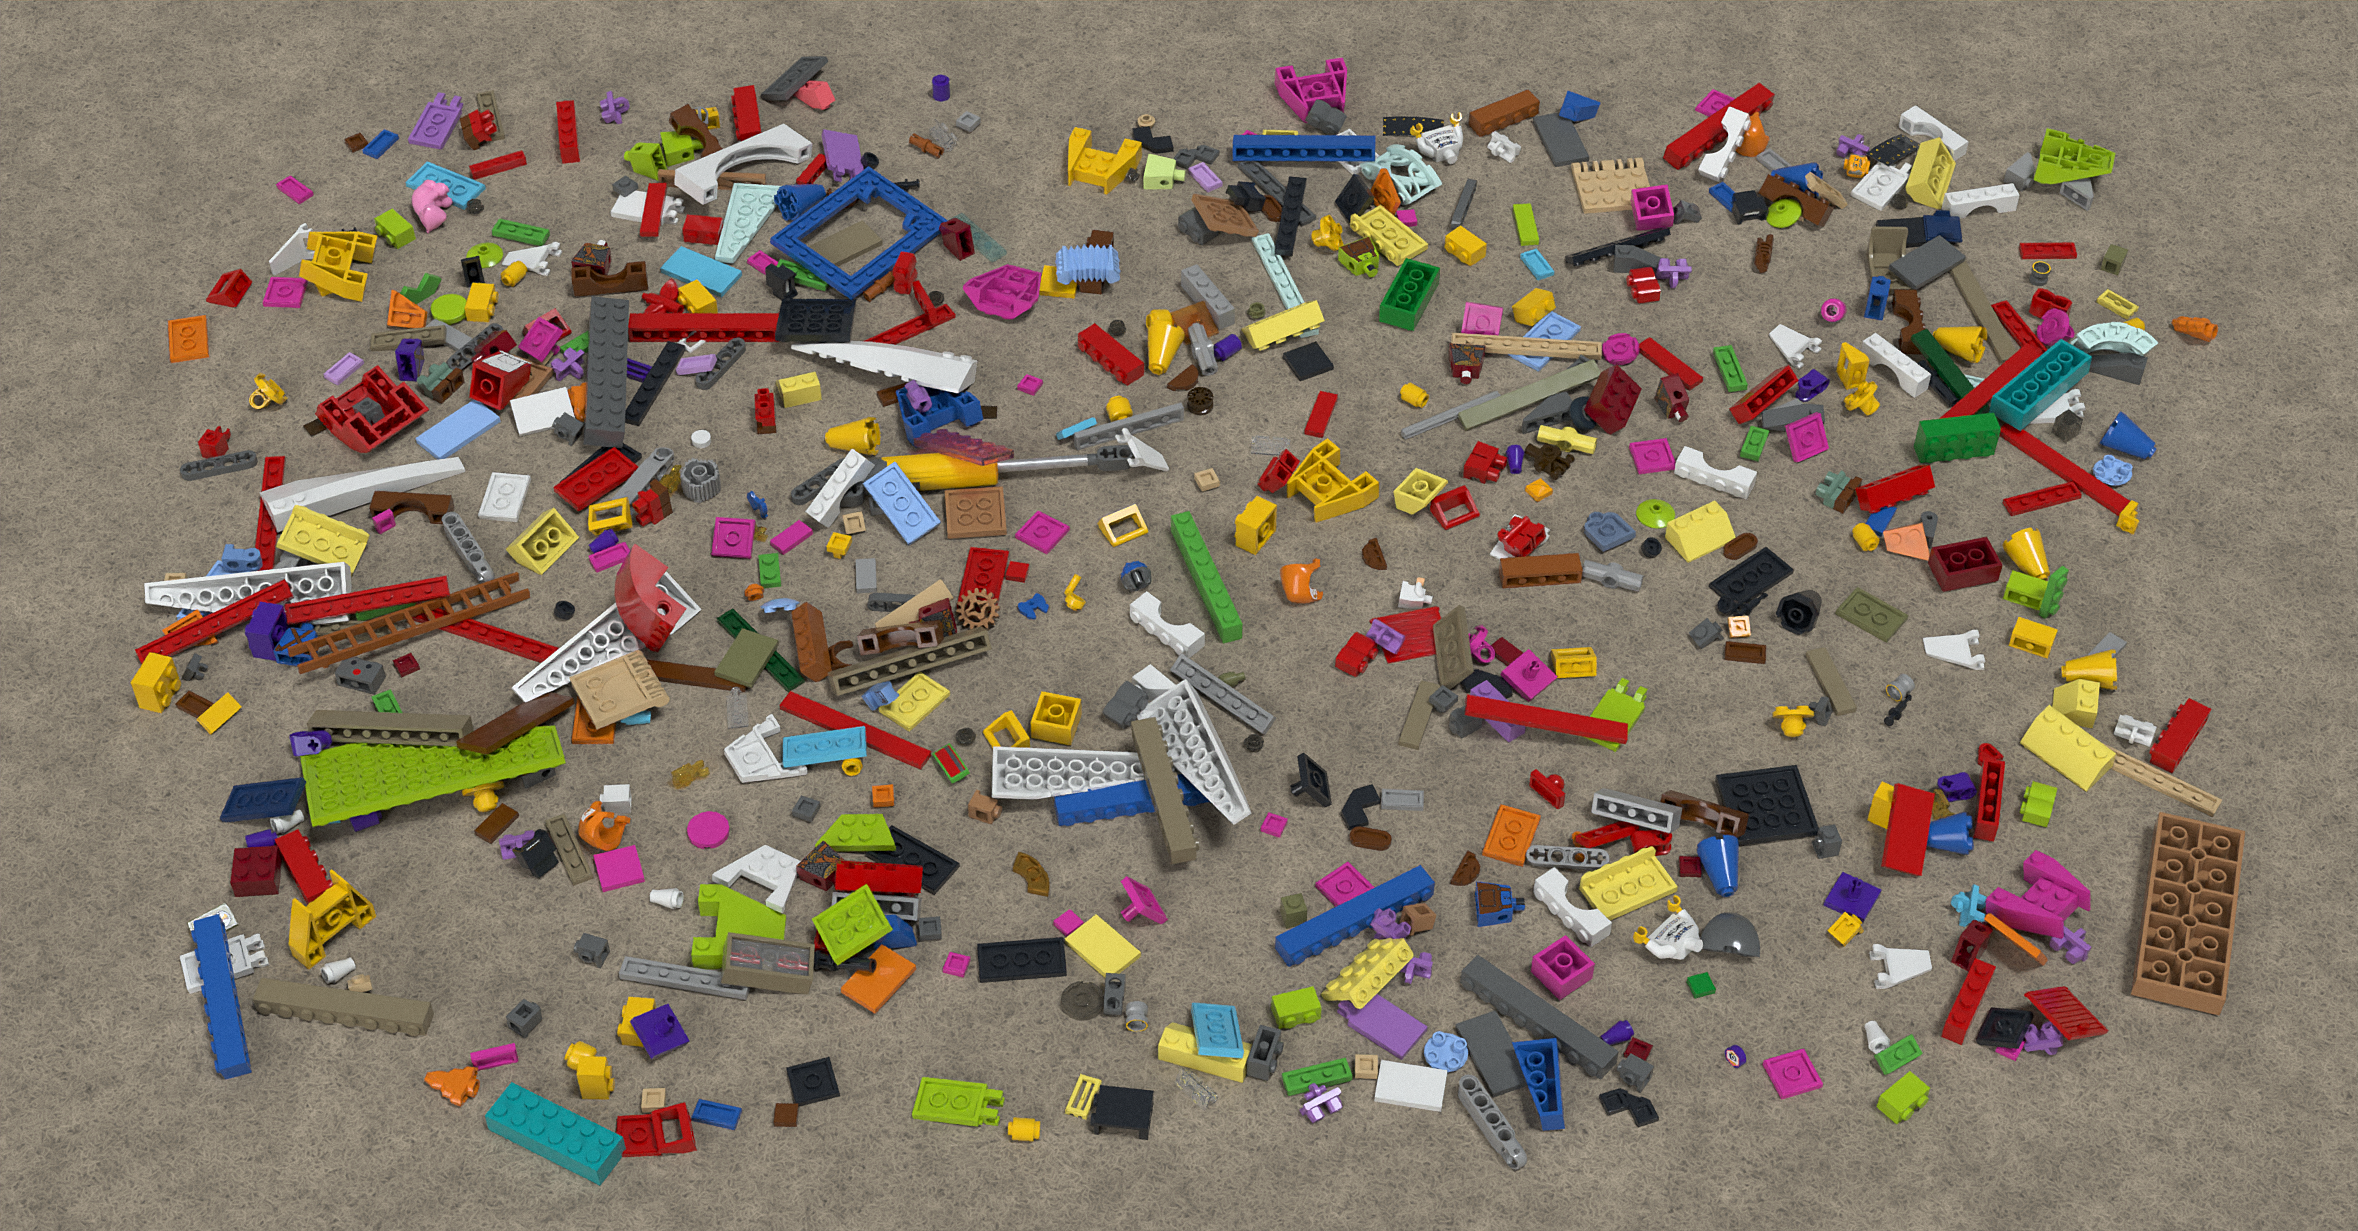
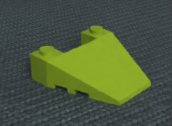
[2034,128,2116,184]
[691,884,786,970]

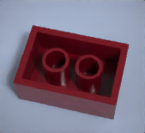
[1584,364,1642,435]
[1928,537,2003,592]

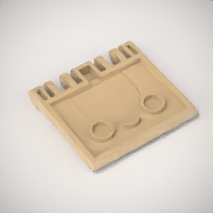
[1571,157,1650,214]
[569,650,670,729]

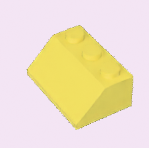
[1665,501,1736,563]
[506,508,579,575]

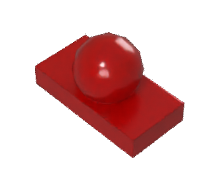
[1529,769,1565,809]

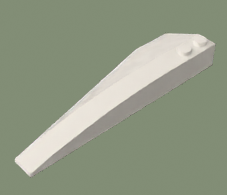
[144,562,352,625]
[511,571,701,702]

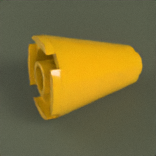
[1147,321,1185,375]
[1933,326,1987,363]
[825,417,881,455]
[2002,528,2050,581]
[2061,649,2117,690]

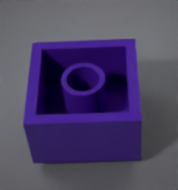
[245,602,290,661]

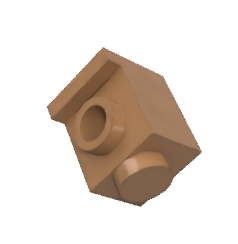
[968,789,1002,824]
[1399,903,1436,936]

